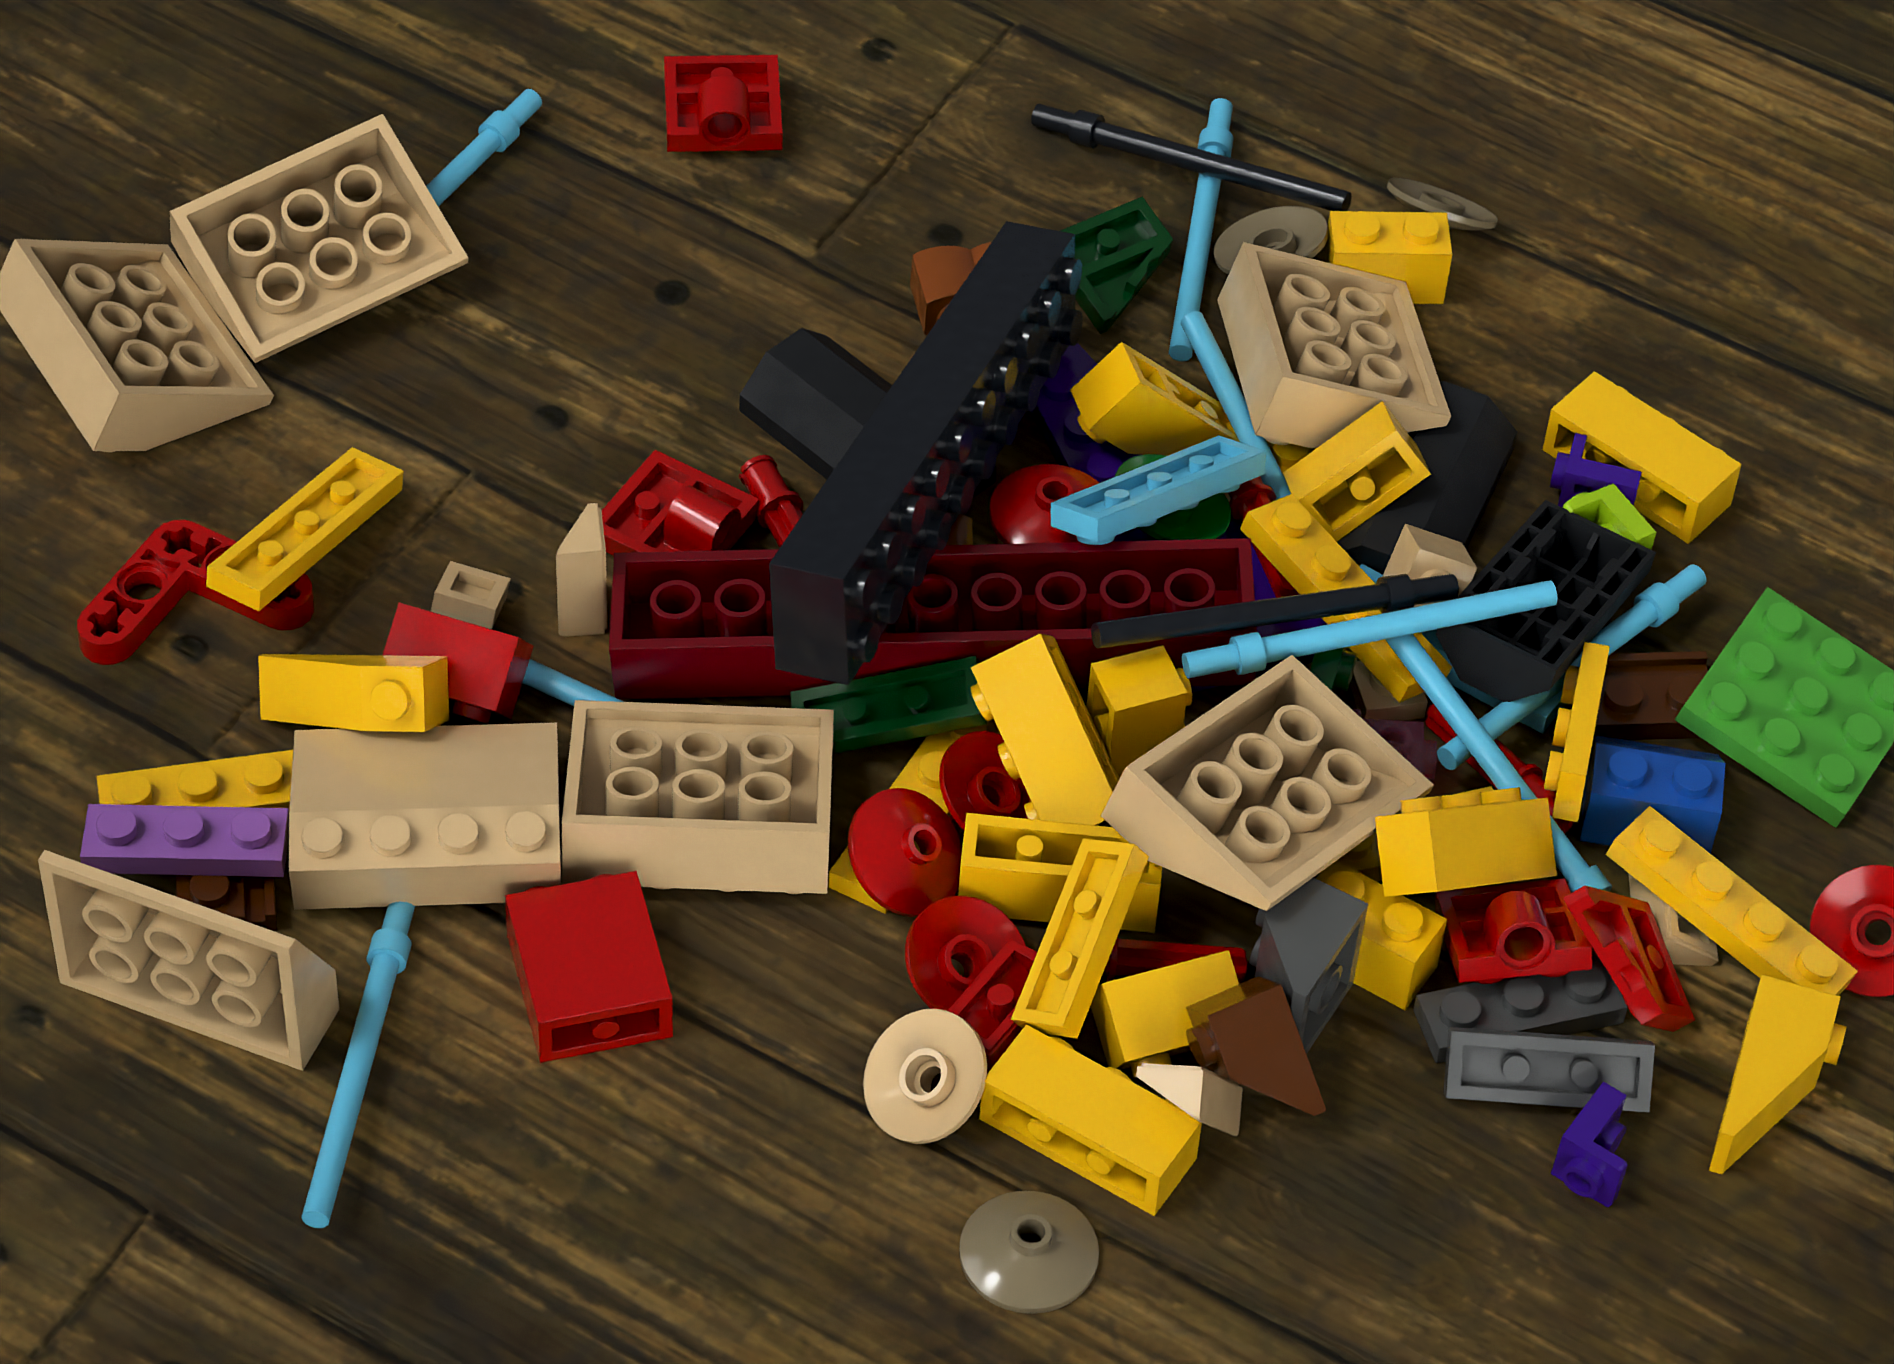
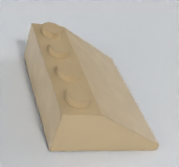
[170,114,469,363]
[0,239,274,452]
[1217,242,1451,448]
[1101,655,1434,911]
[562,700,834,894]
[289,722,561,910]
[38,850,339,1071]

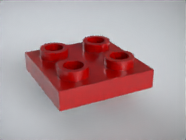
[664,55,783,152]
[601,450,759,556]
[1435,878,1592,984]

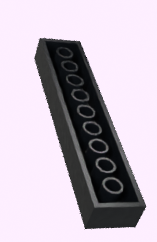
[769,221,1083,685]

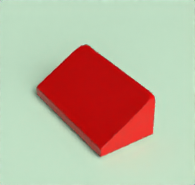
[948,938,1037,1074]

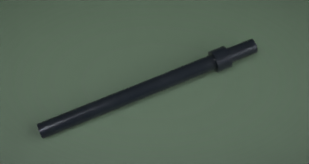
[1031,103,1352,211]
[1091,574,1459,649]

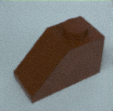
[1186,976,1326,1116]

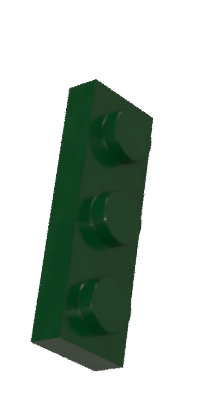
[791,656,987,754]

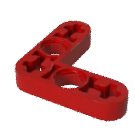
[77,519,314,665]

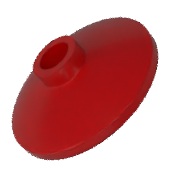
[989,464,1099,544]
[939,731,1031,830]
[848,788,962,917]
[1810,865,1894,997]
[905,896,1026,1011]

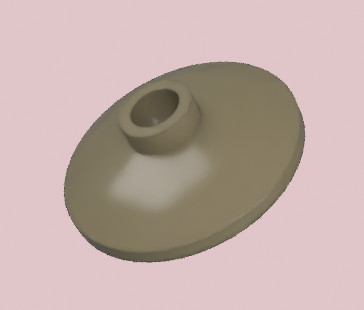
[1387,178,1498,232]
[1213,206,1329,275]
[959,1191,1099,1314]

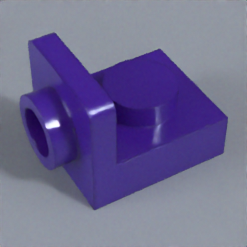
[1550,433,1642,507]
[1551,1082,1628,1207]

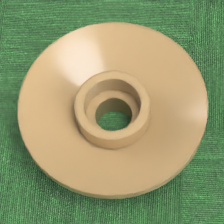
[863,1009,987,1144]

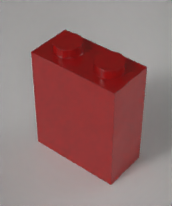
[505,871,673,1063]

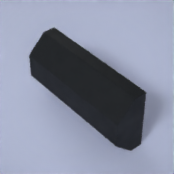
[739,328,997,498]
[1337,381,1518,575]
[1436,500,1656,702]

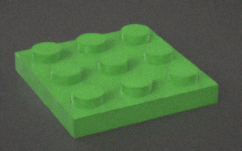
[1675,587,1894,828]

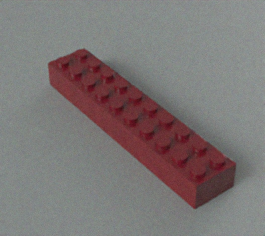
[609,538,1257,699]

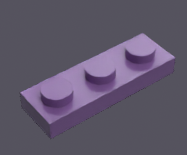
[80,804,289,877]

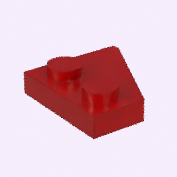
[1563,885,1695,1032]

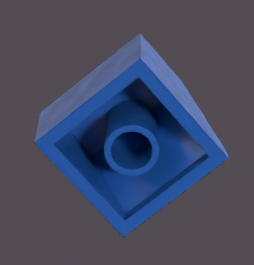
[1579,735,1726,854]

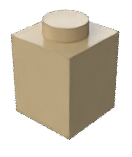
[1382,524,1477,607]

